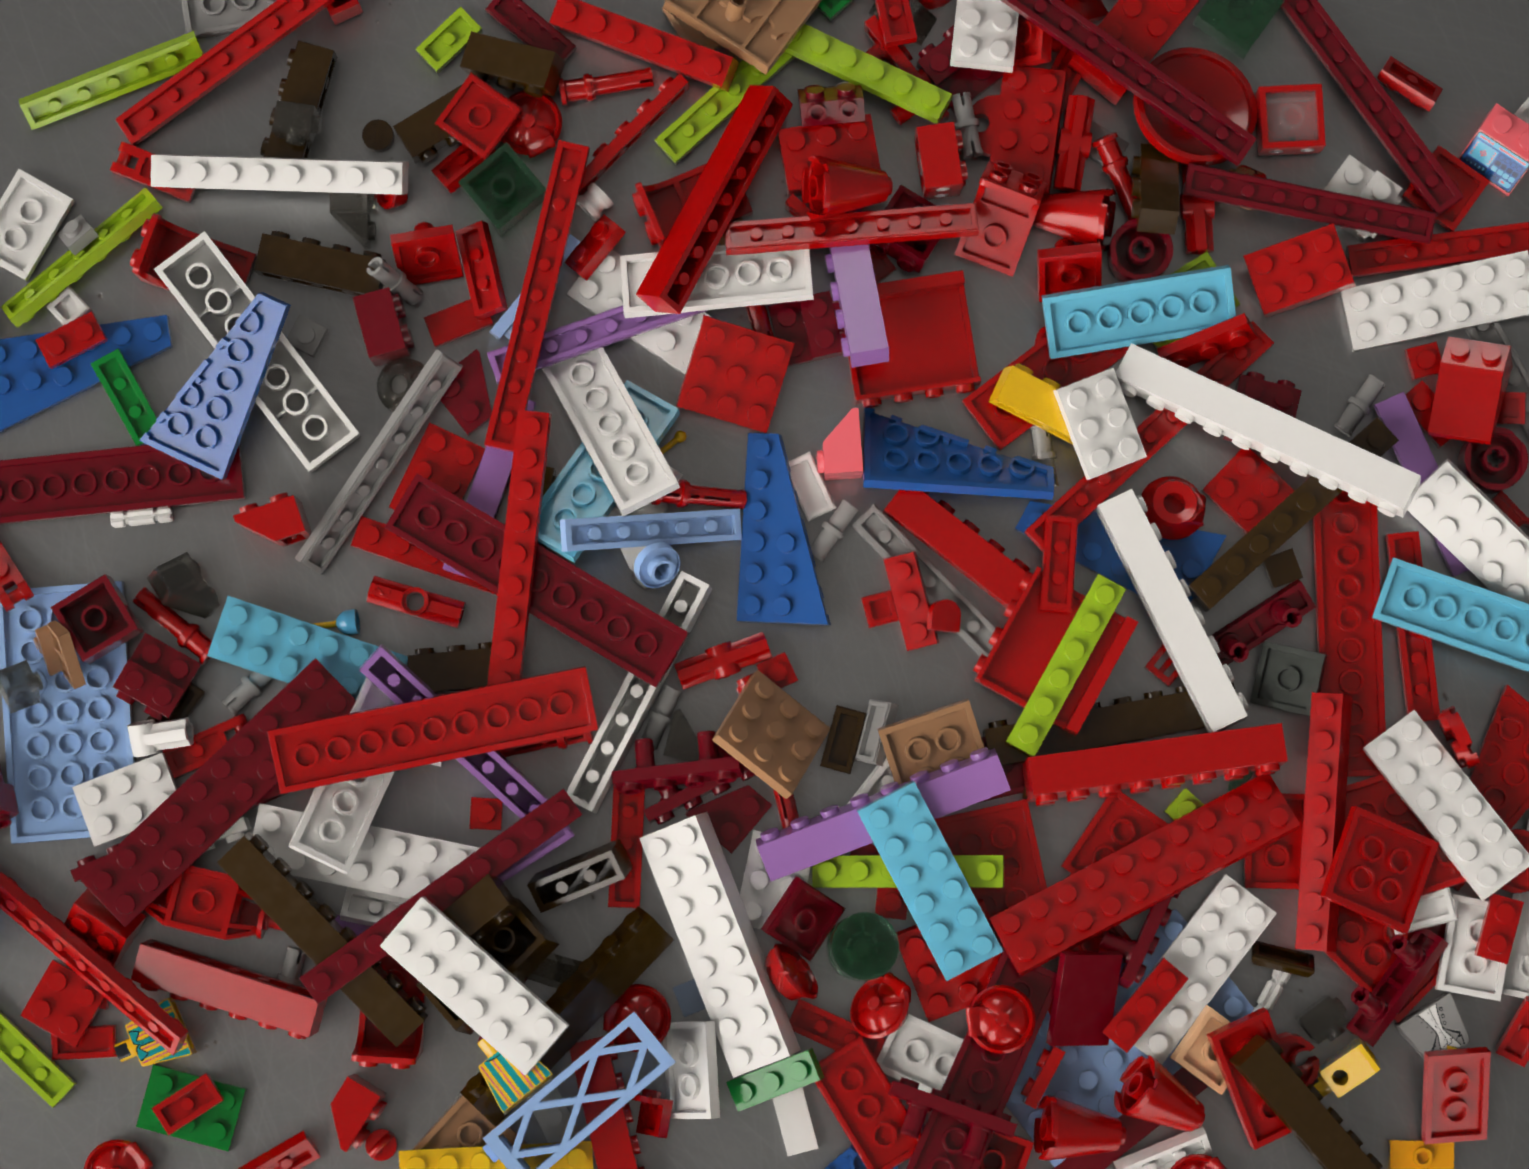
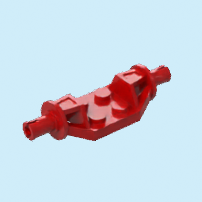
[145,866,283,941]

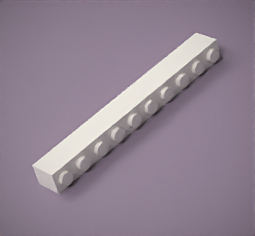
[1116,343,1421,518]

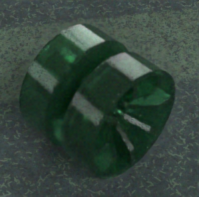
[826,912,899,982]

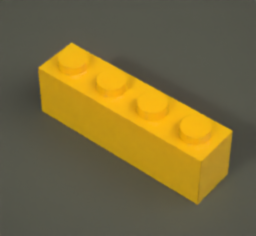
[988,364,1073,445]

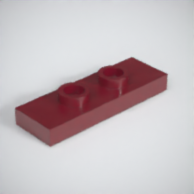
[485,0,577,61]

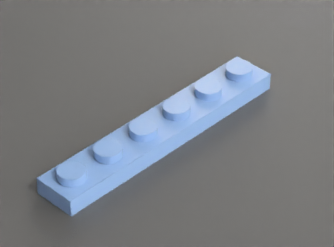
[560,508,742,552]

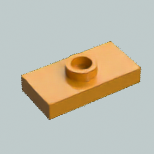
[1388,1140,1454,1169]

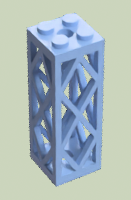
[482,1012,675,1169]

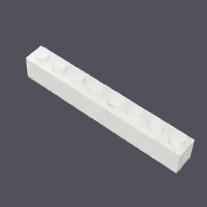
[151,154,409,195]
[1096,489,1249,733]
[567,571,713,814]

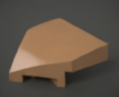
[33,620,86,689]

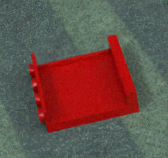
[848,270,981,408]
[973,566,1139,736]

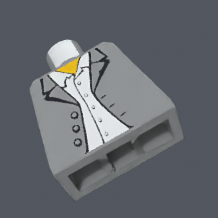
[1393,992,1470,1059]

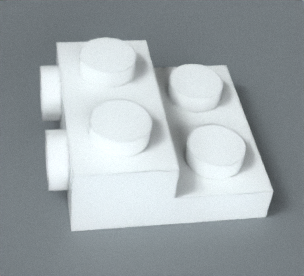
[1324,154,1403,243]

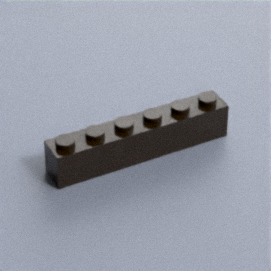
[1229,1034,1383,1169]

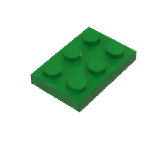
[136,1064,247,1152]

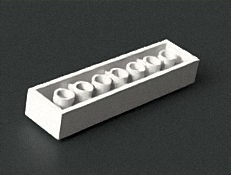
[154,231,361,473]
[253,803,507,899]
[639,812,801,1078]

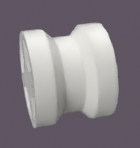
[577,182,614,222]

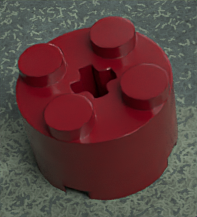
[1107,218,1173,282]
[1458,427,1528,494]

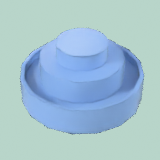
[634,542,681,589]

